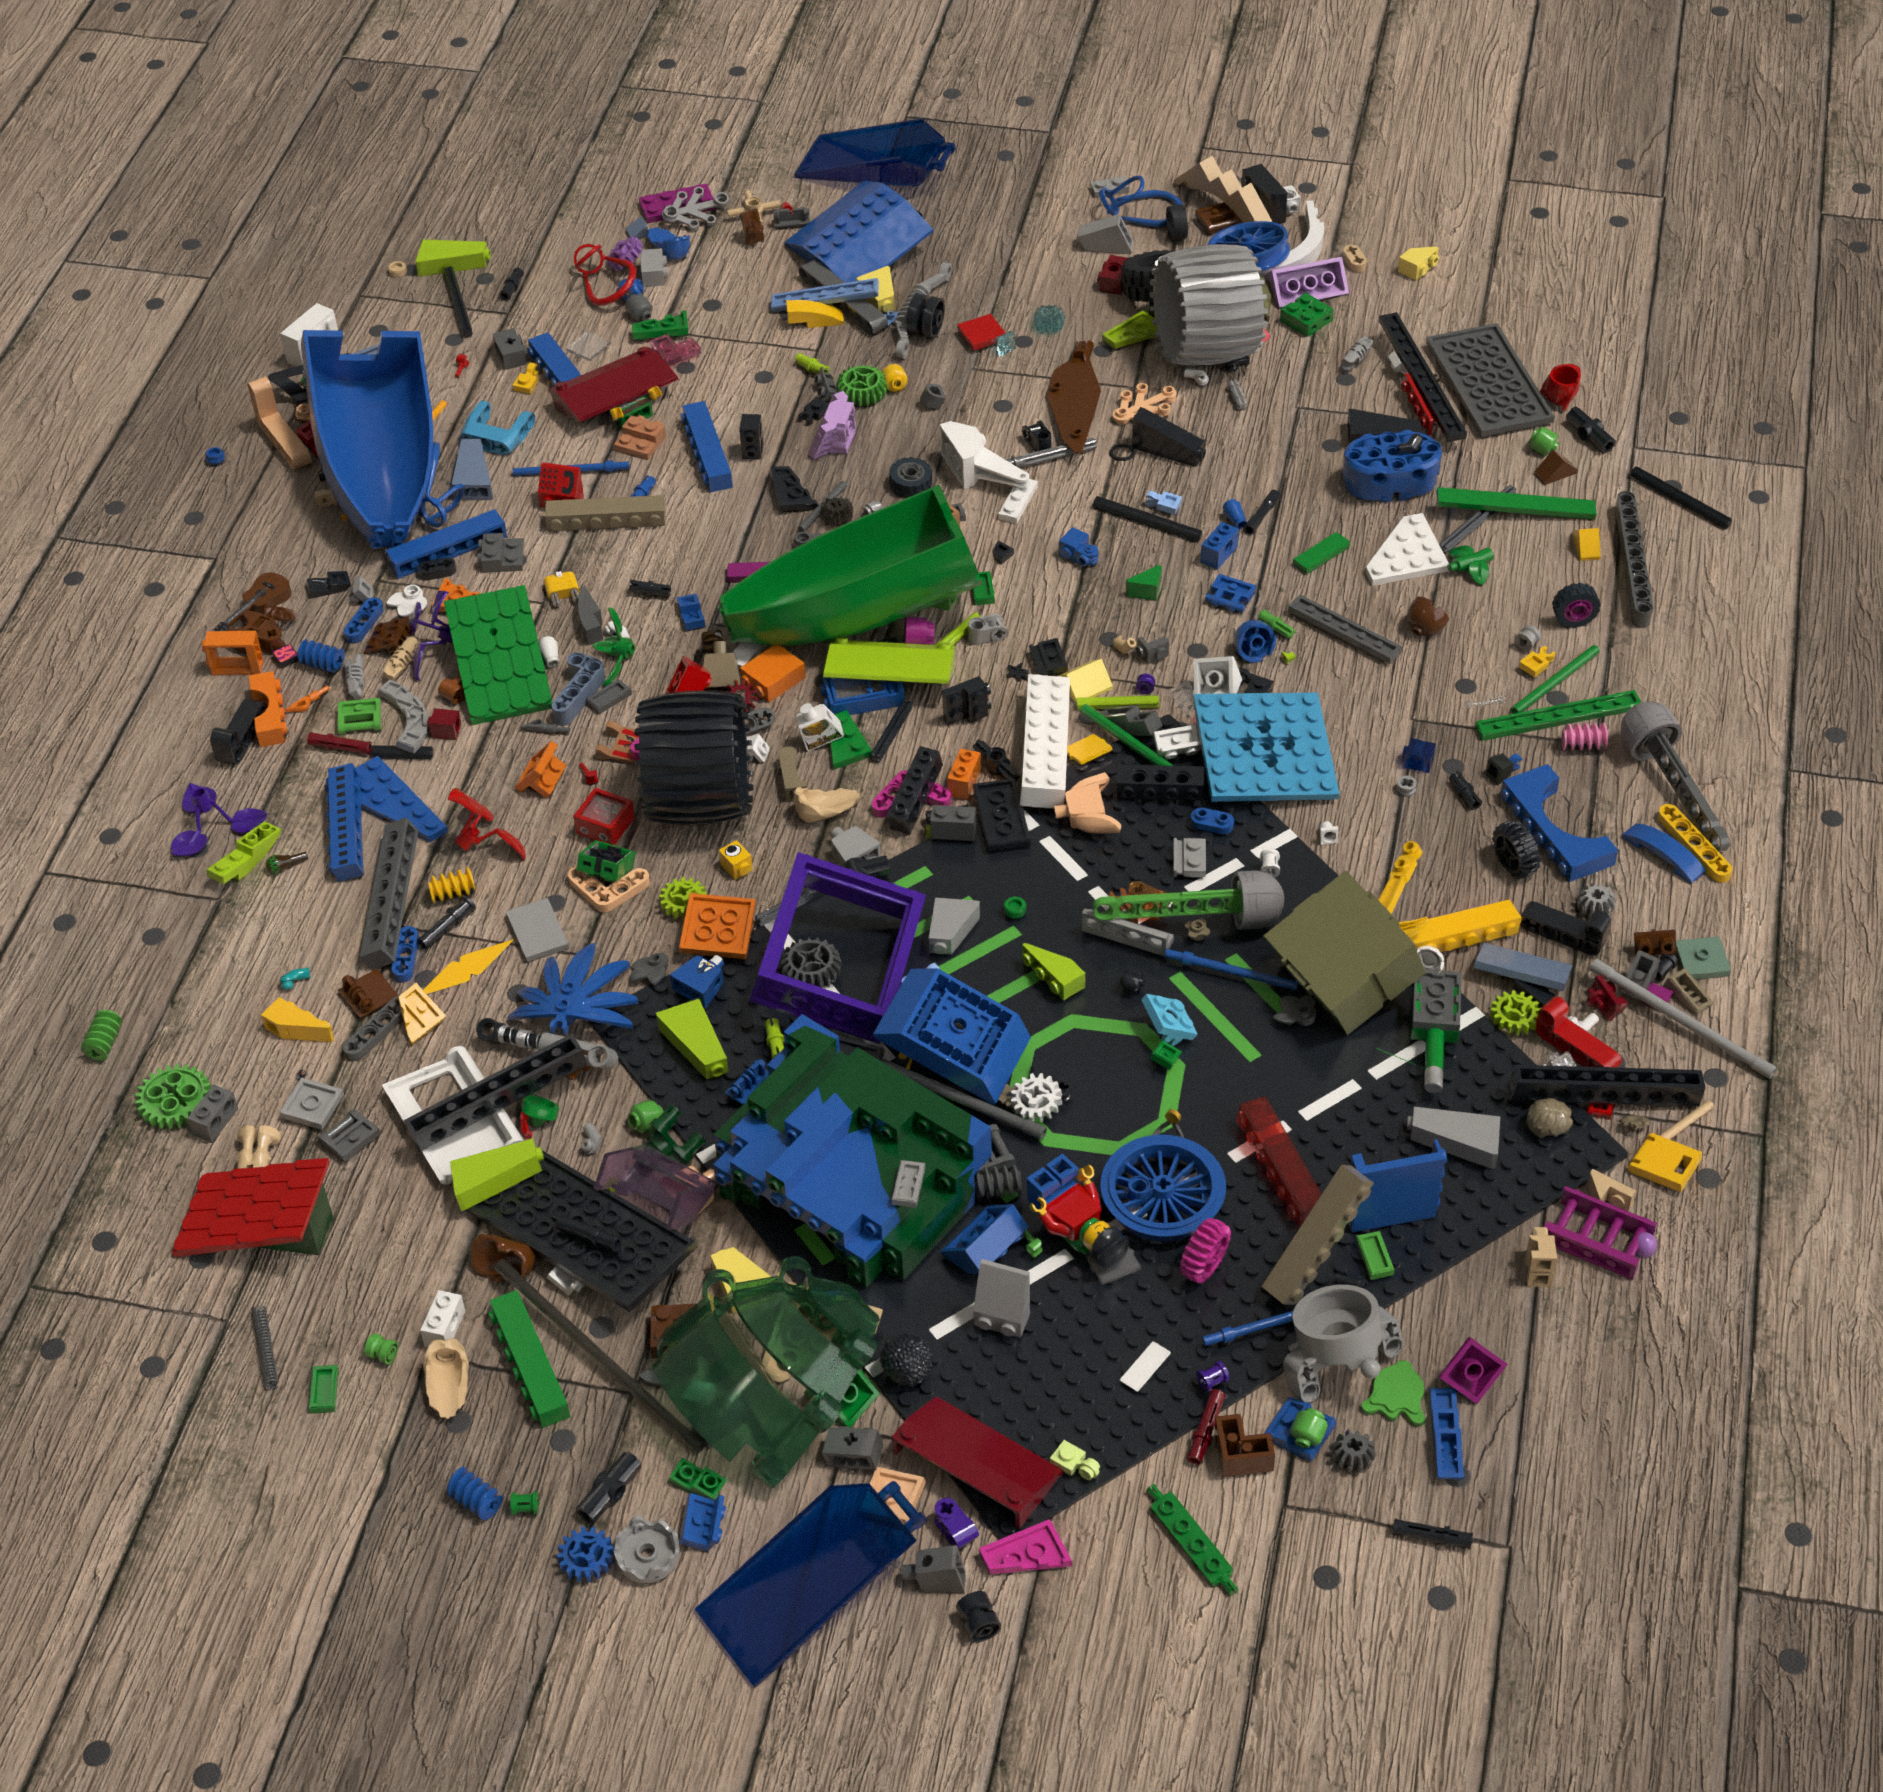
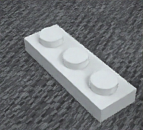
[998,479,1038,524]

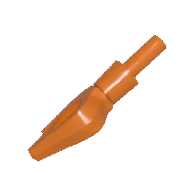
[285,685,330,712]

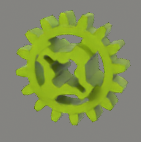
[659,877,707,920]
[1490,990,1541,1036]

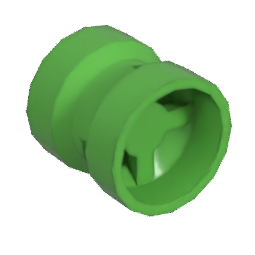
[364,1333,399,1365]

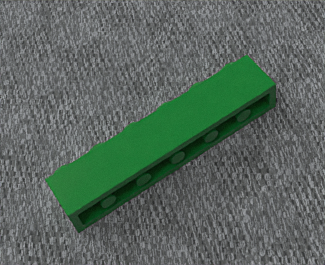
[488,1290,570,1428]

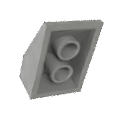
[973,1259,1030,1338]

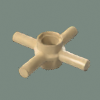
[727,190,780,225]

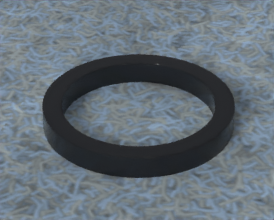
[1110,443,1134,461]

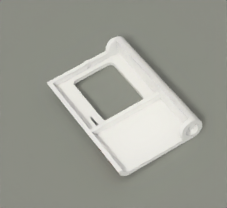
[382,1046,524,1185]

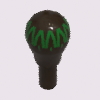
[266,851,308,874]

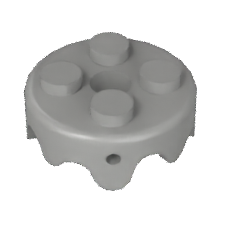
[613,1516,680,1583]

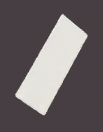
[1120,1341,1171,1391]

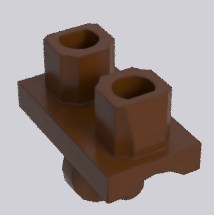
[740,208,765,245]
[1633,929,1677,956]

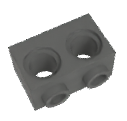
[187,1085,238,1143]

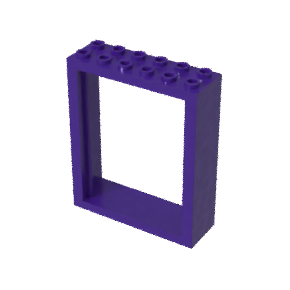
[749,852,926,1044]

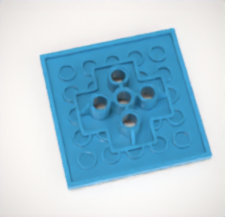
[1192,692,1339,802]

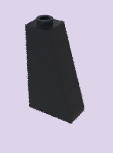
[1132,407,1206,467]
[1347,409,1424,444]

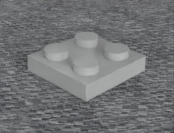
[280,1078,344,1130]

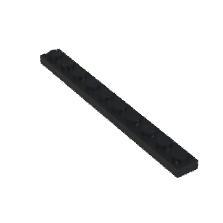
[1379,312,1467,442]

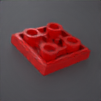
[957,313,1007,350]

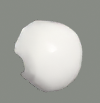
[1417,945,1445,974]

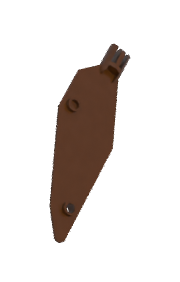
[1047,340,1101,454]

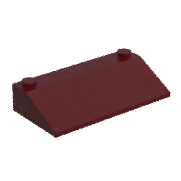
[549,347,679,422]
[891,1396,1063,1529]

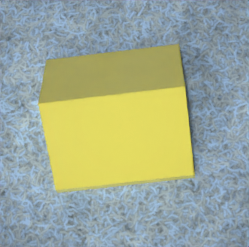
[1056,659,1113,703]

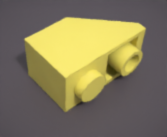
[1398,247,1439,280]

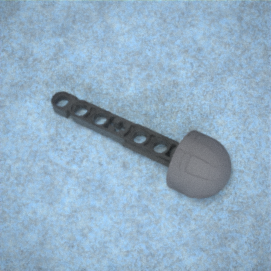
[1621,702,1730,852]

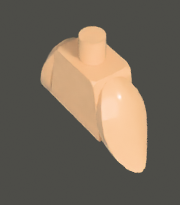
[1054,772,1121,834]

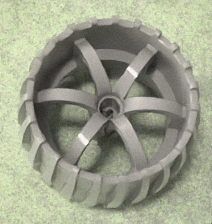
[1150,244,1268,365]

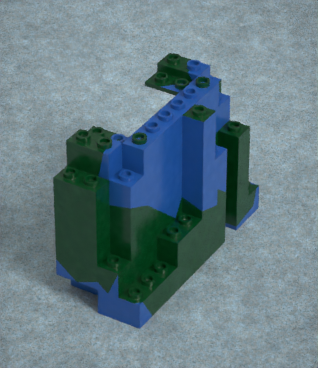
[713,1014,992,1288]

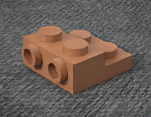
[613,415,666,460]

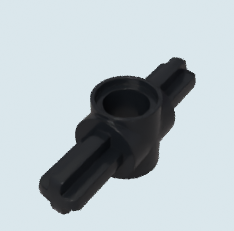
[973,740,1020,782]

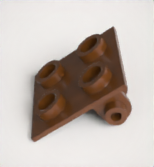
[363,617,410,656]
[338,969,398,1019]

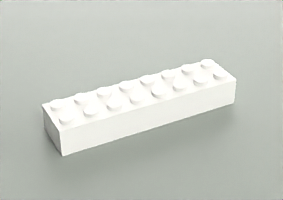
[1020,674,1070,809]

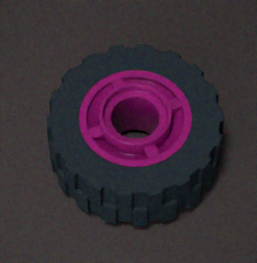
[1552,583,1601,628]

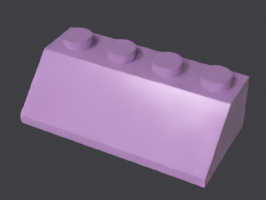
[1266,257,1349,308]

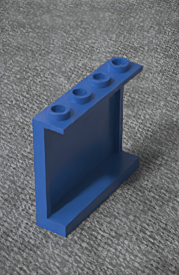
[1348,1140,1447,1232]

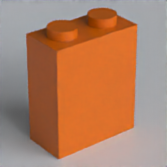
[740,645,806,702]

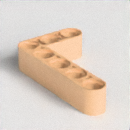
[247,376,312,470]

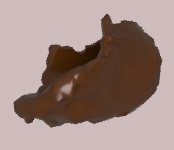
[470,1234,535,1283]

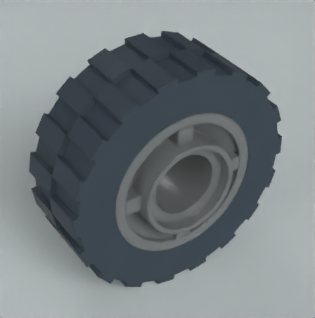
[889,457,932,498]

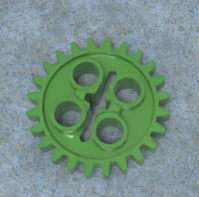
[135,1063,211,1130]

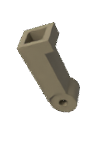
[779,747,807,802]

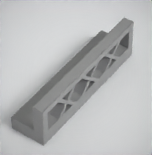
[1082,908,1174,956]

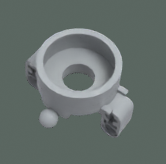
[1284,1285,1403,1403]

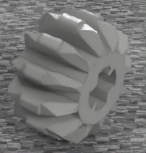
[1577,883,1616,918]

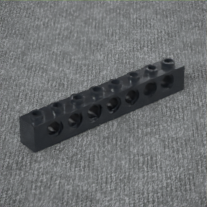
[404,1033,587,1152]
[1509,1065,1706,1106]

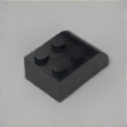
[1241,164,1288,224]

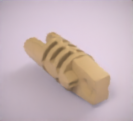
[382,636,417,681]

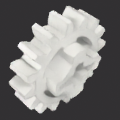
[1011,1073,1062,1122]

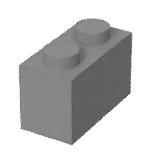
[640,248,668,287]

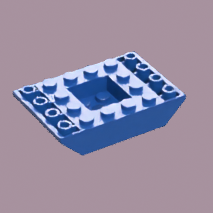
[872,968,1031,1106]

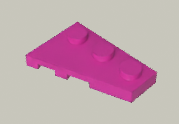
[979,1519,1072,1575]

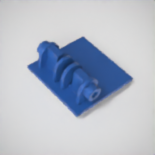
[725,1059,768,1105]

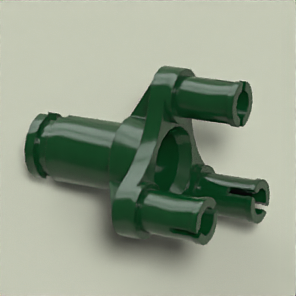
[623,1104,706,1184]

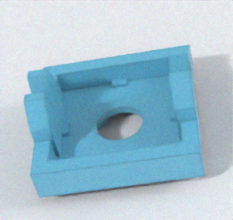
[1141,994,1197,1046]

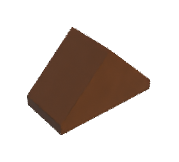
[1534,450,1578,485]

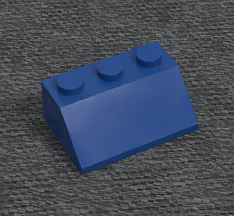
[940,1204,1029,1274]

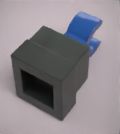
[1485,753,1523,785]

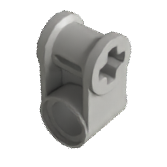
[968,614,1008,645]

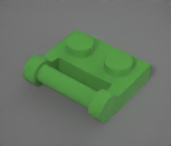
[338,698,382,735]

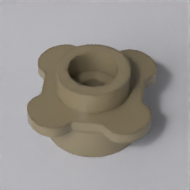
[1185,918,1210,941]

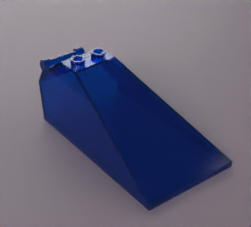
[794,118,956,186]
[695,1481,927,1688]

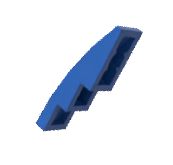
[1429,1388,1464,1479]

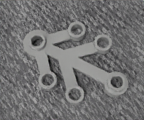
[662,187,729,231]

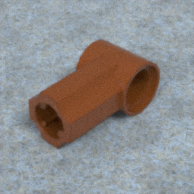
[438,674,465,704]

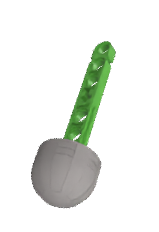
[1092,871,1284,930]

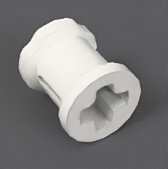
[1260,849,1280,878]

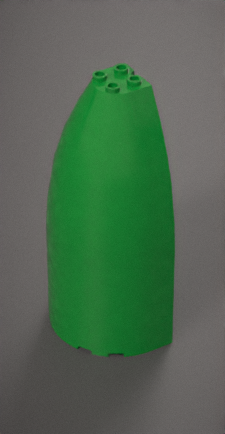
[718,485,982,646]

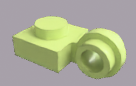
[1050,1440,1100,1480]

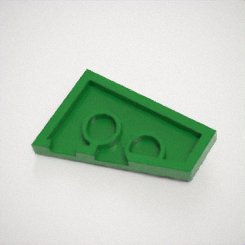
[632,310,689,340]
[830,710,872,770]

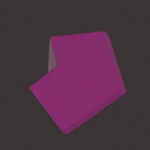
[1439,1336,1508,1404]

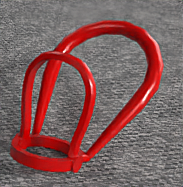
[574,244,636,306]

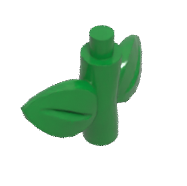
[1447,545,1494,586]

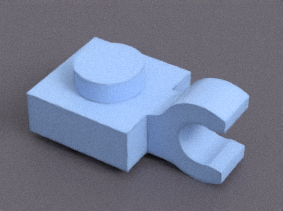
[1145,491,1182,515]

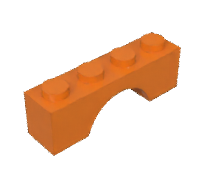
[249,671,288,747]

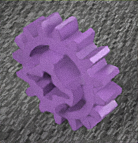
[606,236,643,271]

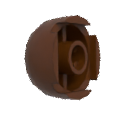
[1407,596,1449,636]

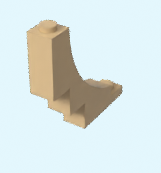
[1174,156,1272,223]

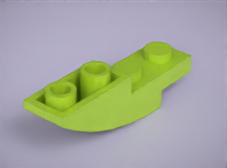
[207,821,281,884]

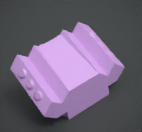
[808,391,856,460]

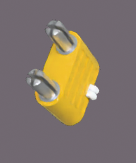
[543,571,580,607]

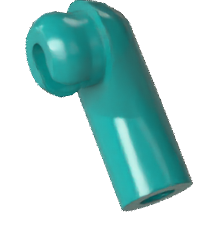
[279,967,311,990]

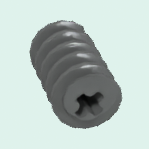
[974,1165,1022,1198]

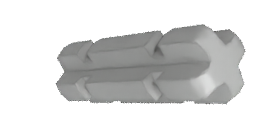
[1228,380,1247,410]

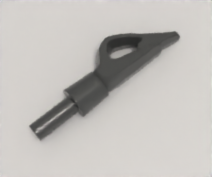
[520,719,570,734]

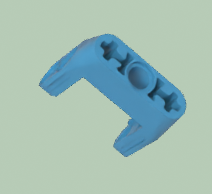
[459,400,535,455]

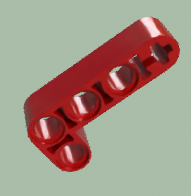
[1535,996,1622,1068]

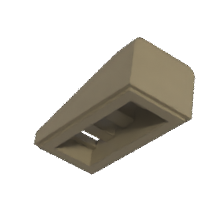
[1663,968,1714,1015]

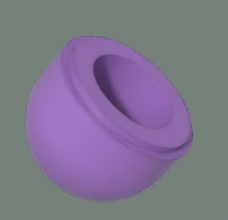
[1636,1232,1657,1258]

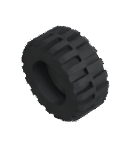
[1121,250,1177,302]

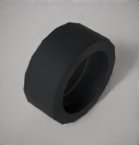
[1166,204,1188,241]

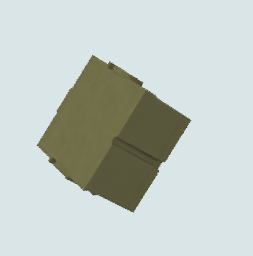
[1264,870,1426,1035]

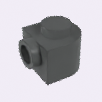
[920,384,946,409]

